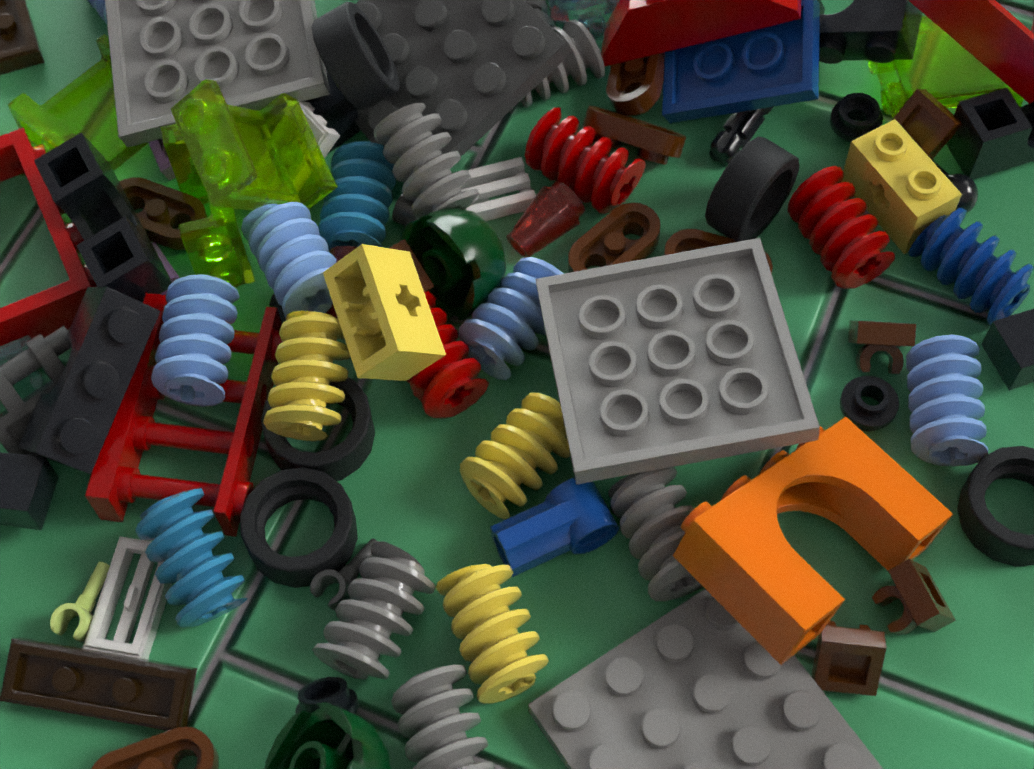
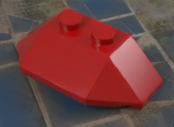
[601,0,801,67]

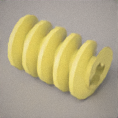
[263,310,350,441]
[460,393,570,520]
[436,564,549,704]

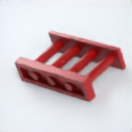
[85,293,283,537]

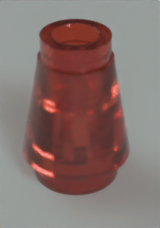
[506,181,585,258]

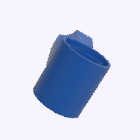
[490,477,619,577]

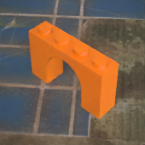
[673,417,953,665]

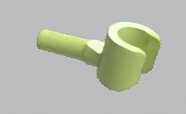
[50,562,110,642]

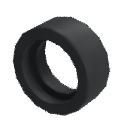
[311,1,400,110]
[705,136,800,242]
[261,377,375,481]
[957,446,1034,567]
[240,467,358,588]

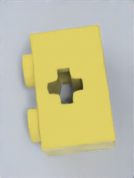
[842,119,962,254]
[323,244,446,381]

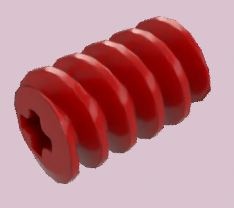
[525,107,646,214]
[787,166,895,289]
[407,291,489,419]

